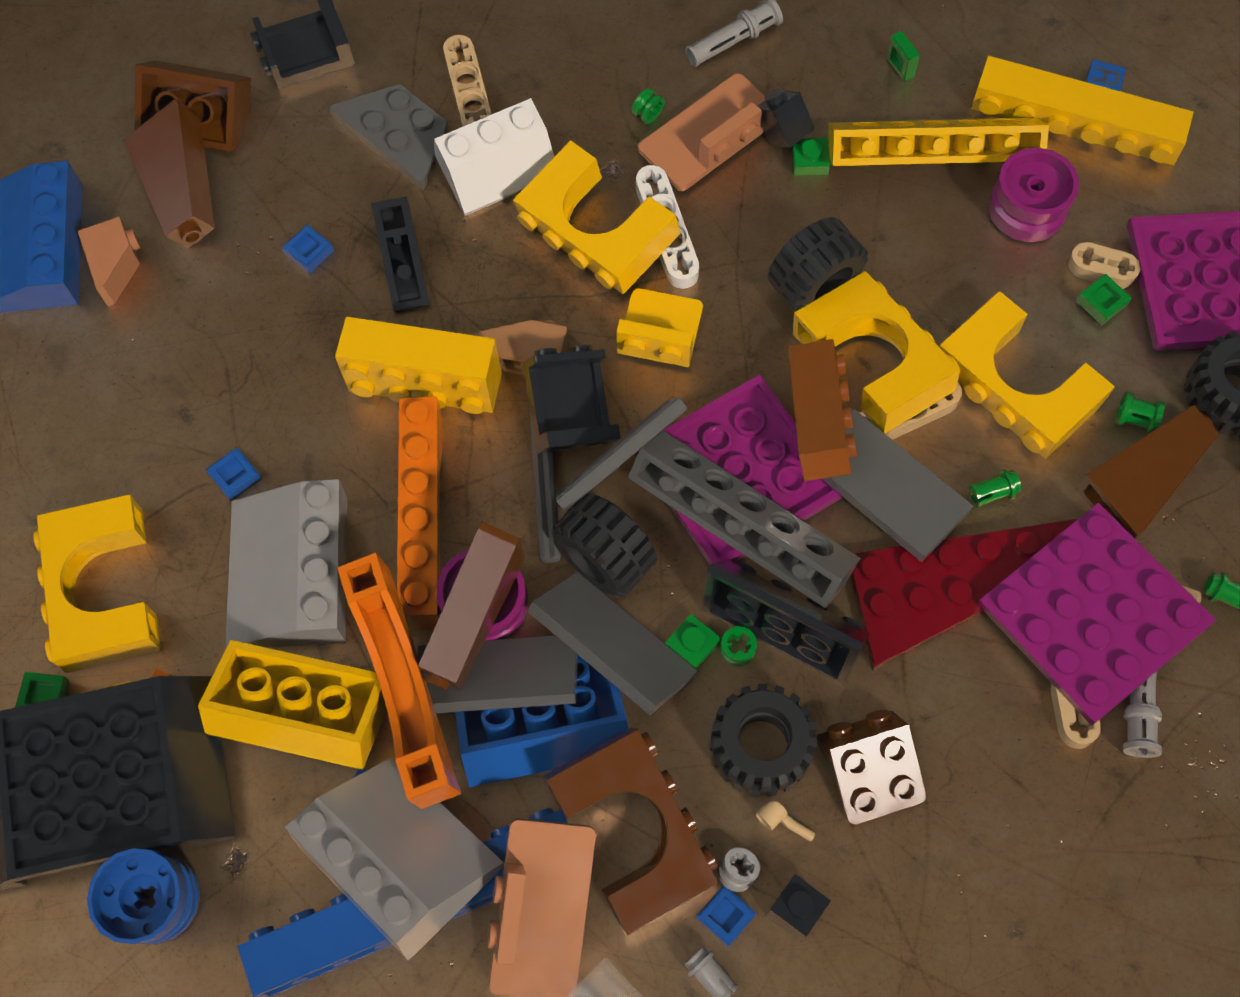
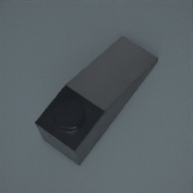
[371,196,430,312]

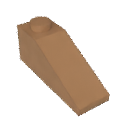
[468,320,569,376]

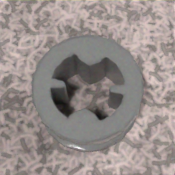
[717,847,760,892]

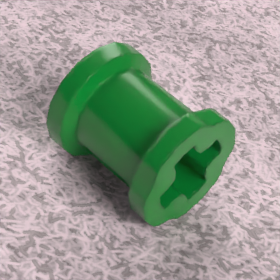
[1115,392,1165,433]

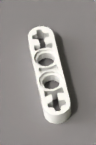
[636,165,699,289]

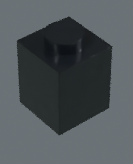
[758,88,815,148]
[766,874,831,942]

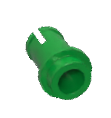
[968,469,1021,508]
[1203,572,1240,610]

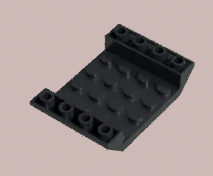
[0,676,236,891]

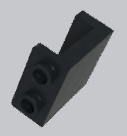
[250,0,355,90]
[523,345,621,453]

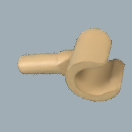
[756,801,816,842]

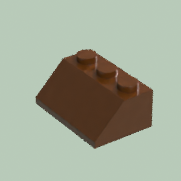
[134,60,251,152]

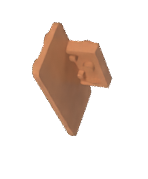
[638,73,765,191]
[487,818,596,997]

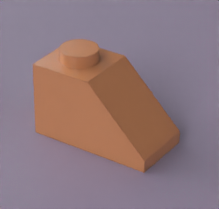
[78,217,141,307]

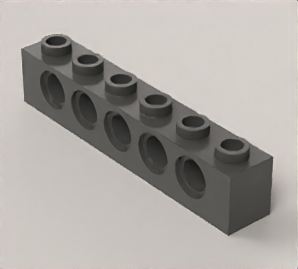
[628,431,860,608]

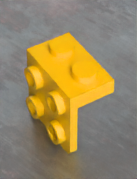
[616,288,703,367]

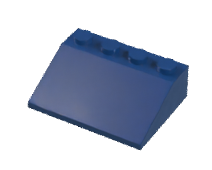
[0,161,83,313]
[455,655,628,787]

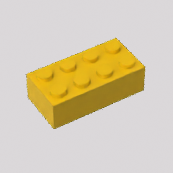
[335,317,502,414]
[198,640,387,770]

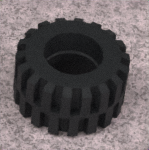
[768,217,868,312]
[1184,331,1240,436]
[552,493,658,598]
[710,684,817,797]

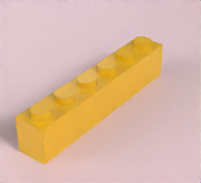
[971,55,1194,166]

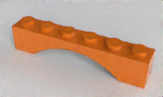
[397,397,443,631]
[337,552,462,809]

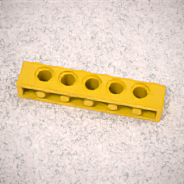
[828,118,1049,166]

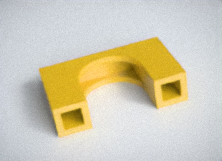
[513,140,680,295]
[793,271,960,434]
[939,291,1115,460]
[33,494,161,673]

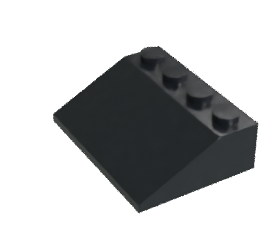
[702,559,870,685]

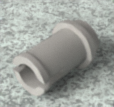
[684,947,739,997]

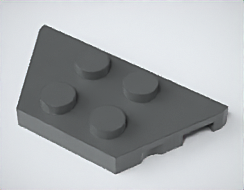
[329,84,449,190]

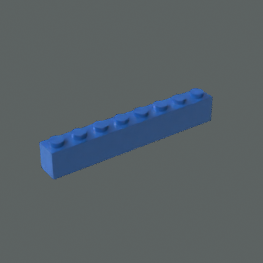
[237,808,568,997]

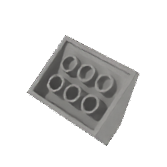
[225,479,348,648]
[285,757,504,961]

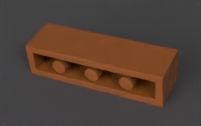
[788,339,857,481]

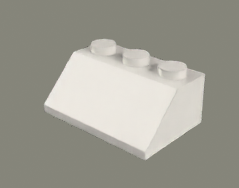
[434,98,555,216]

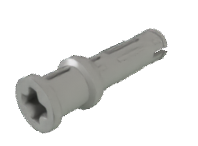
[685,0,783,67]
[1123,672,1162,758]

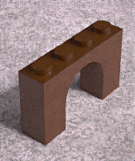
[543,727,718,935]

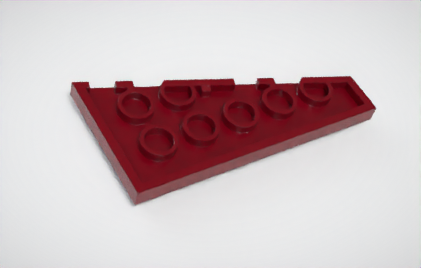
[851,519,1078,670]

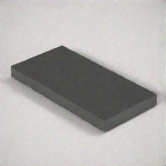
[556,397,688,511]
[822,409,973,562]
[527,572,697,715]
[417,635,578,713]

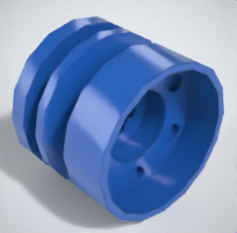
[87,848,201,944]

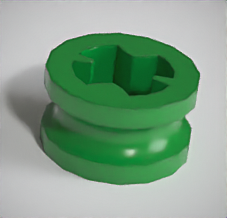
[632,88,665,124]
[720,626,757,666]

